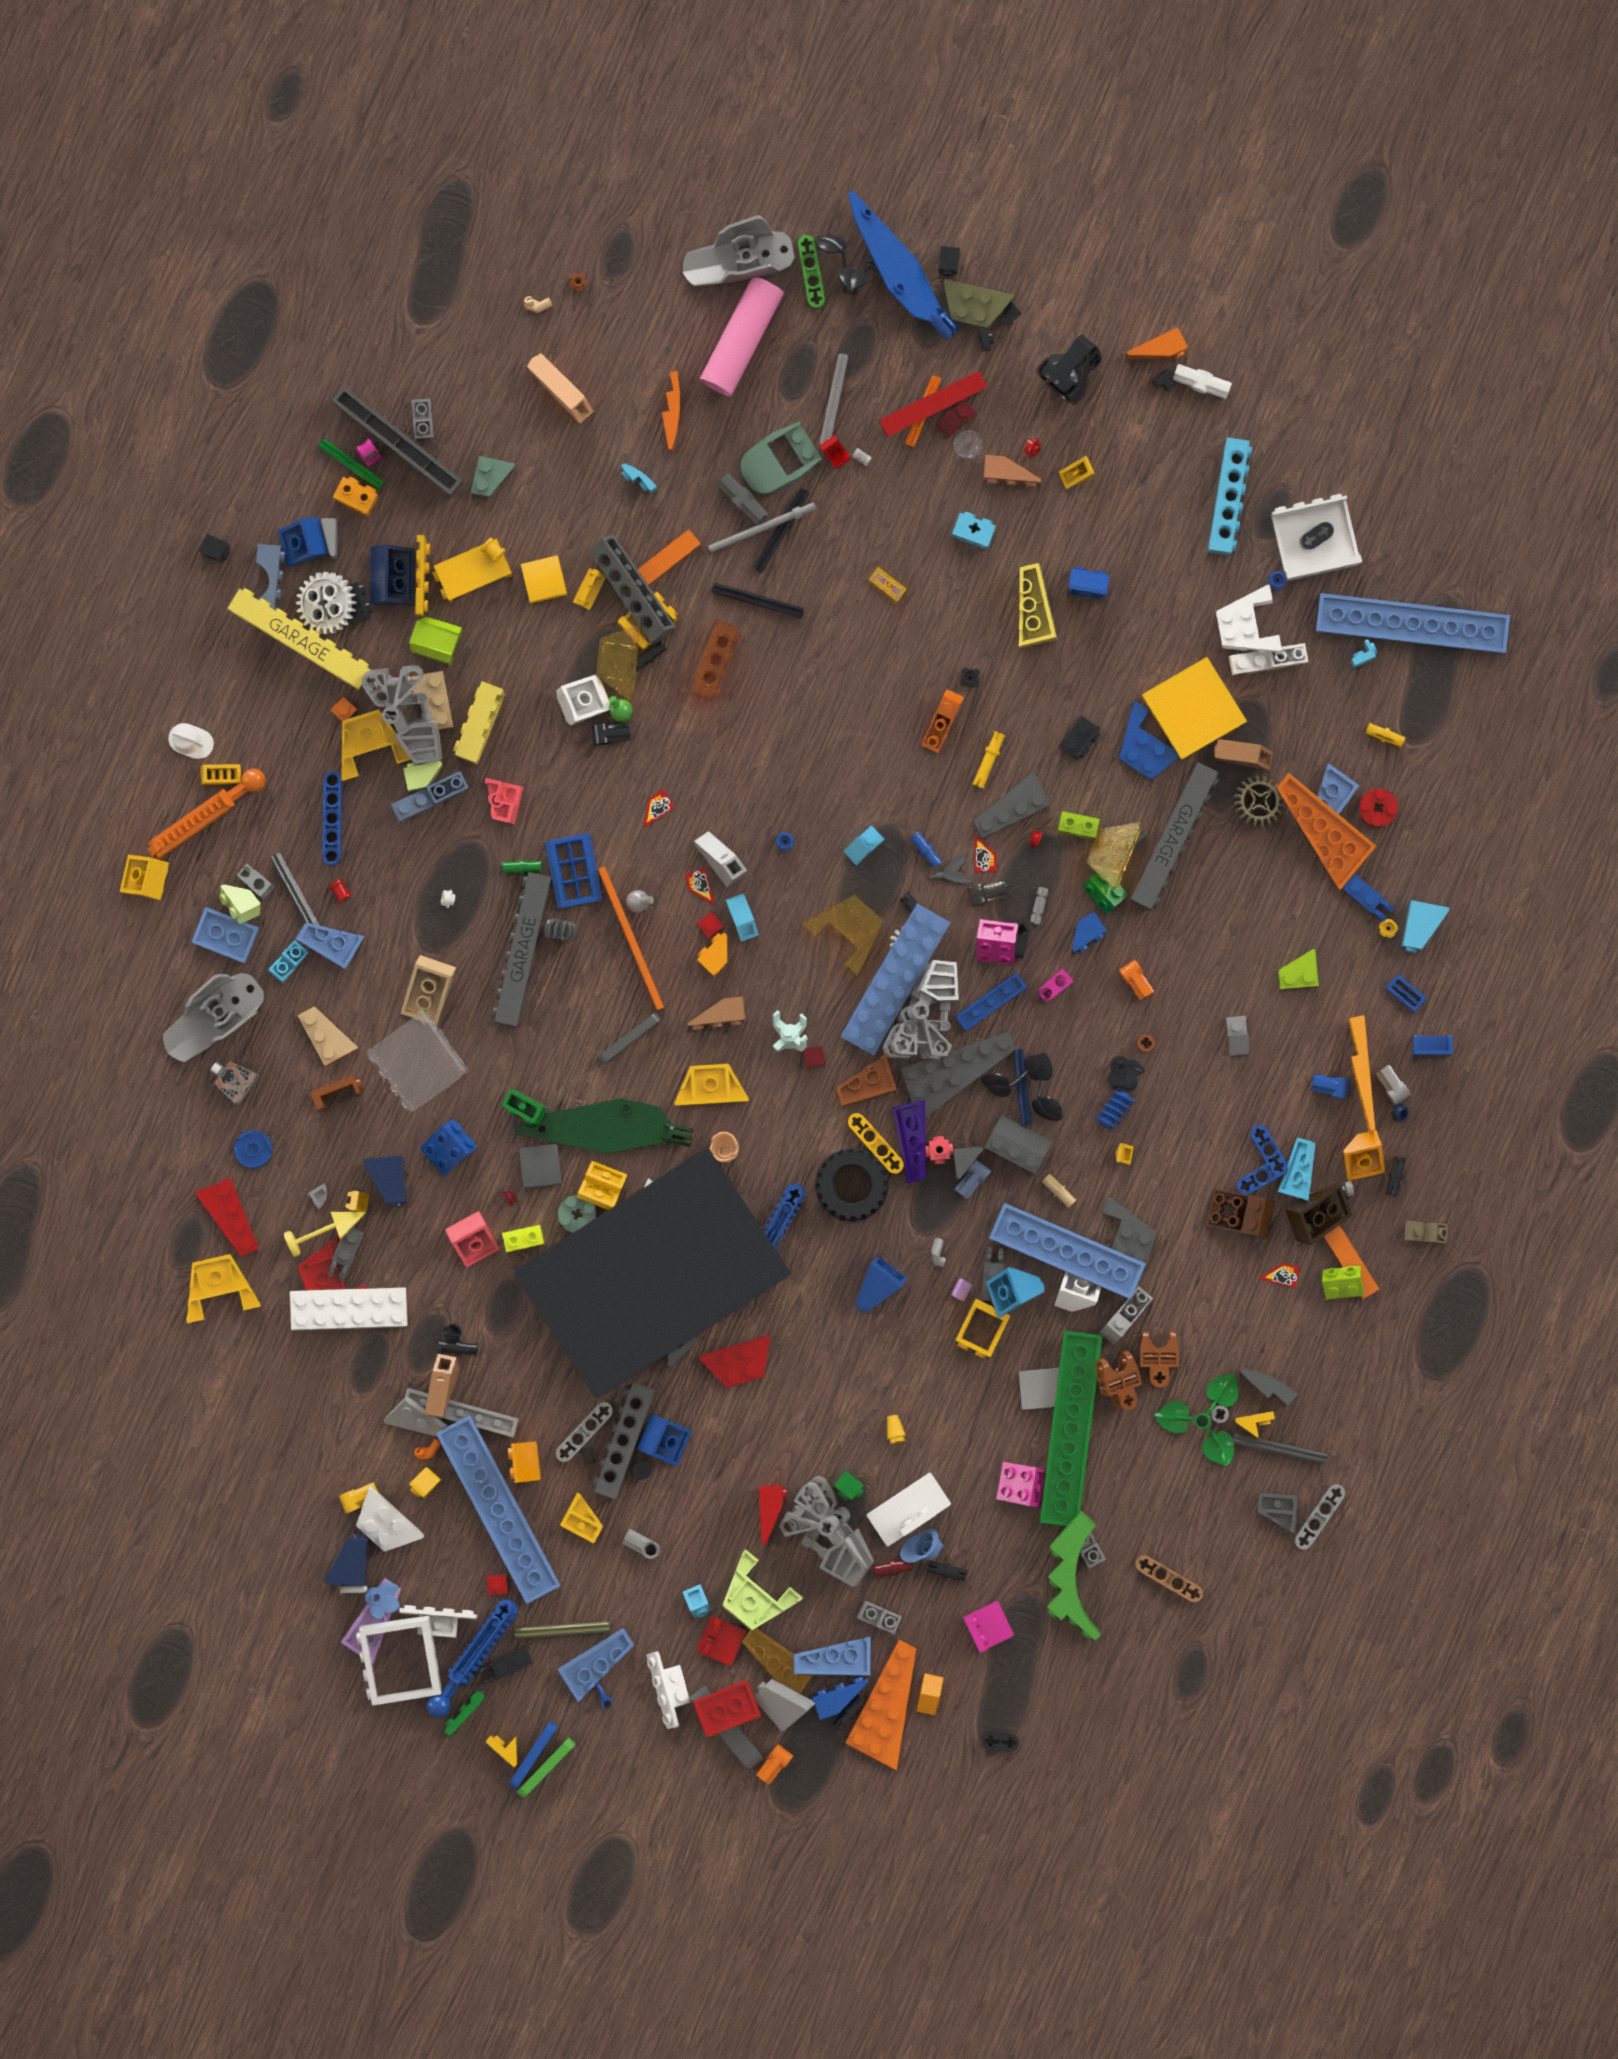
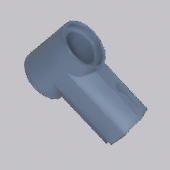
[954,1159,991,1199]

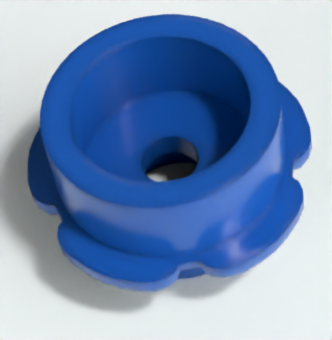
[1268,571,1287,590]
[775,832,794,851]

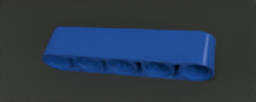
[323,771,342,867]

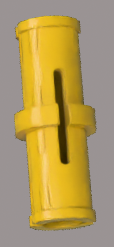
[1365,723,1405,748]

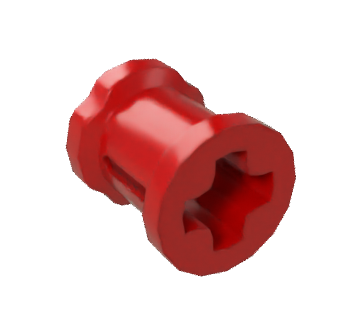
[328,879,353,904]

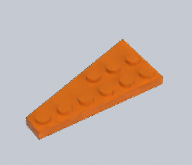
[1276,773,1376,890]
[845,1640,916,1770]

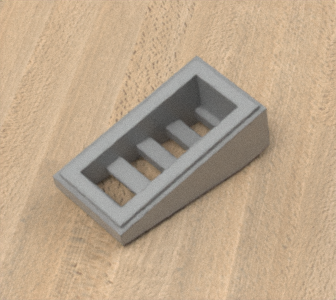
[321,518,338,559]

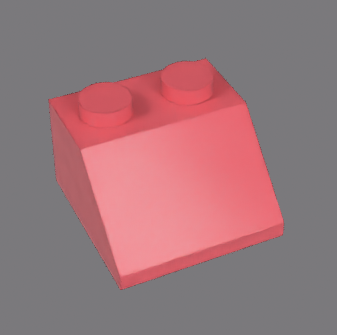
[445,1211,500,1268]

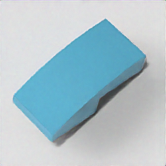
[621,464,657,494]
[268,940,309,983]

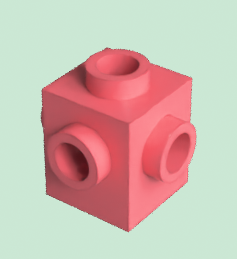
[926,1136,953,1164]

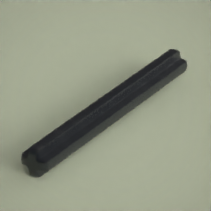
[754,488,809,573]
[712,583,804,618]

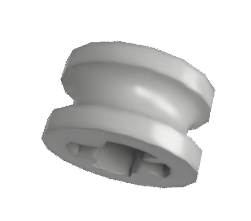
[1211,1406,1229,1423]

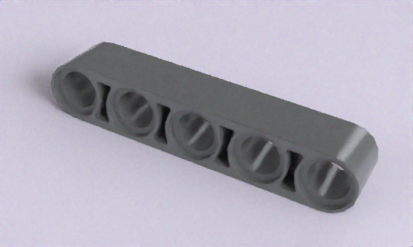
[689,1685,764,1771]

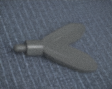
[930,855,972,884]

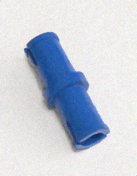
[909,831,942,868]

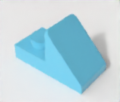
[843,825,884,866]

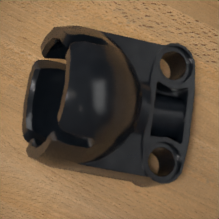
[1036,335,1102,406]

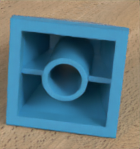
[986,1267,1045,1318]

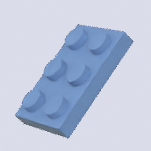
[191,907,260,964]

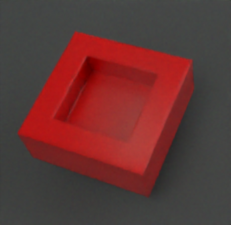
[697,912,724,939]
[487,1574,508,1595]

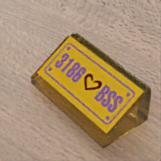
[867,565,909,604]

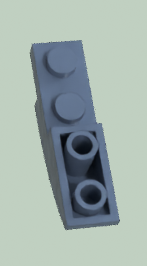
[390,771,469,822]

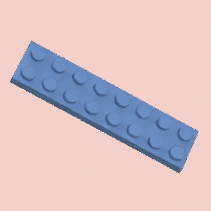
[841,903,950,1055]
[989,1203,1146,1299]

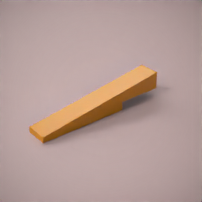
[1348,1015,1375,1134]

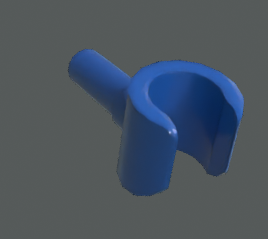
[595,1682,613,1709]

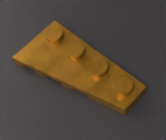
[742,1628,813,1694]

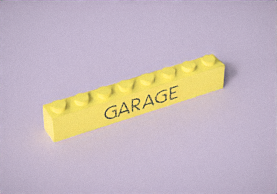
[227,588,371,690]

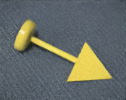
[284,1212,366,1257]

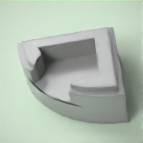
[308,1183,328,1210]

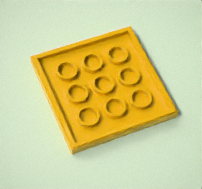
[1142,657,1247,760]

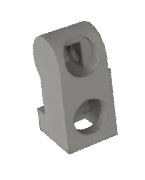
[237,863,275,900]

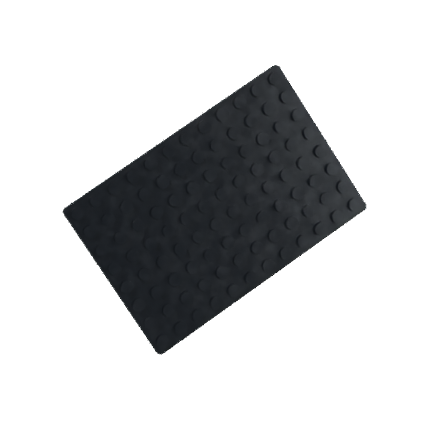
[514,1148,790,1399]

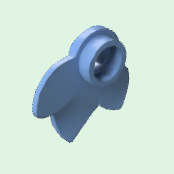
[365,1582,400,1620]

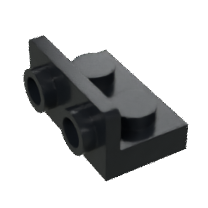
[1059,716,1101,760]

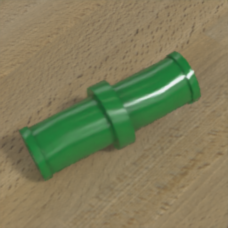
[502,860,542,875]

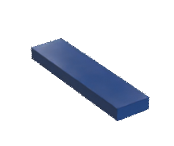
[954,972,1028,1032]

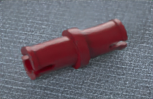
[873,1560,913,1577]

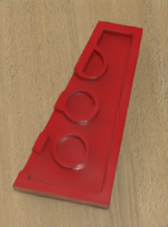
[195,1178,260,1257]

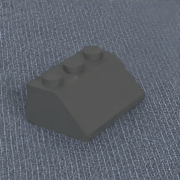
[984,1115,1052,1175]

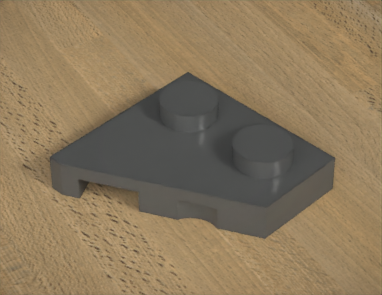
[1257,1493,1297,1533]

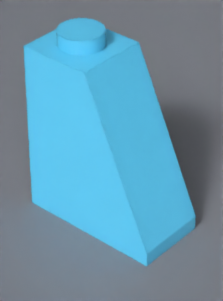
[1401,900,1449,953]

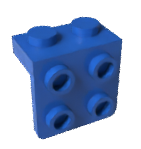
[421,1119,478,1175]

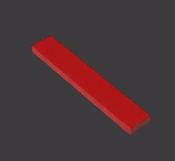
[879,370,987,437]

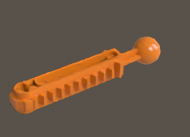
[148,769,266,859]

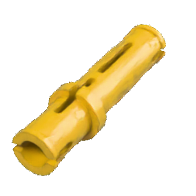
[972,731,1005,789]

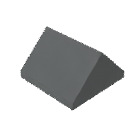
[953,1146,983,1181]

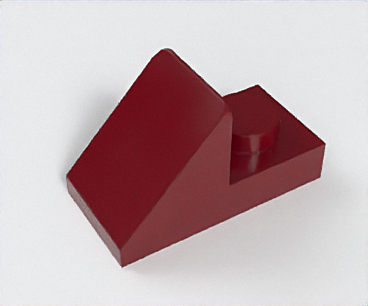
[935,399,977,439]

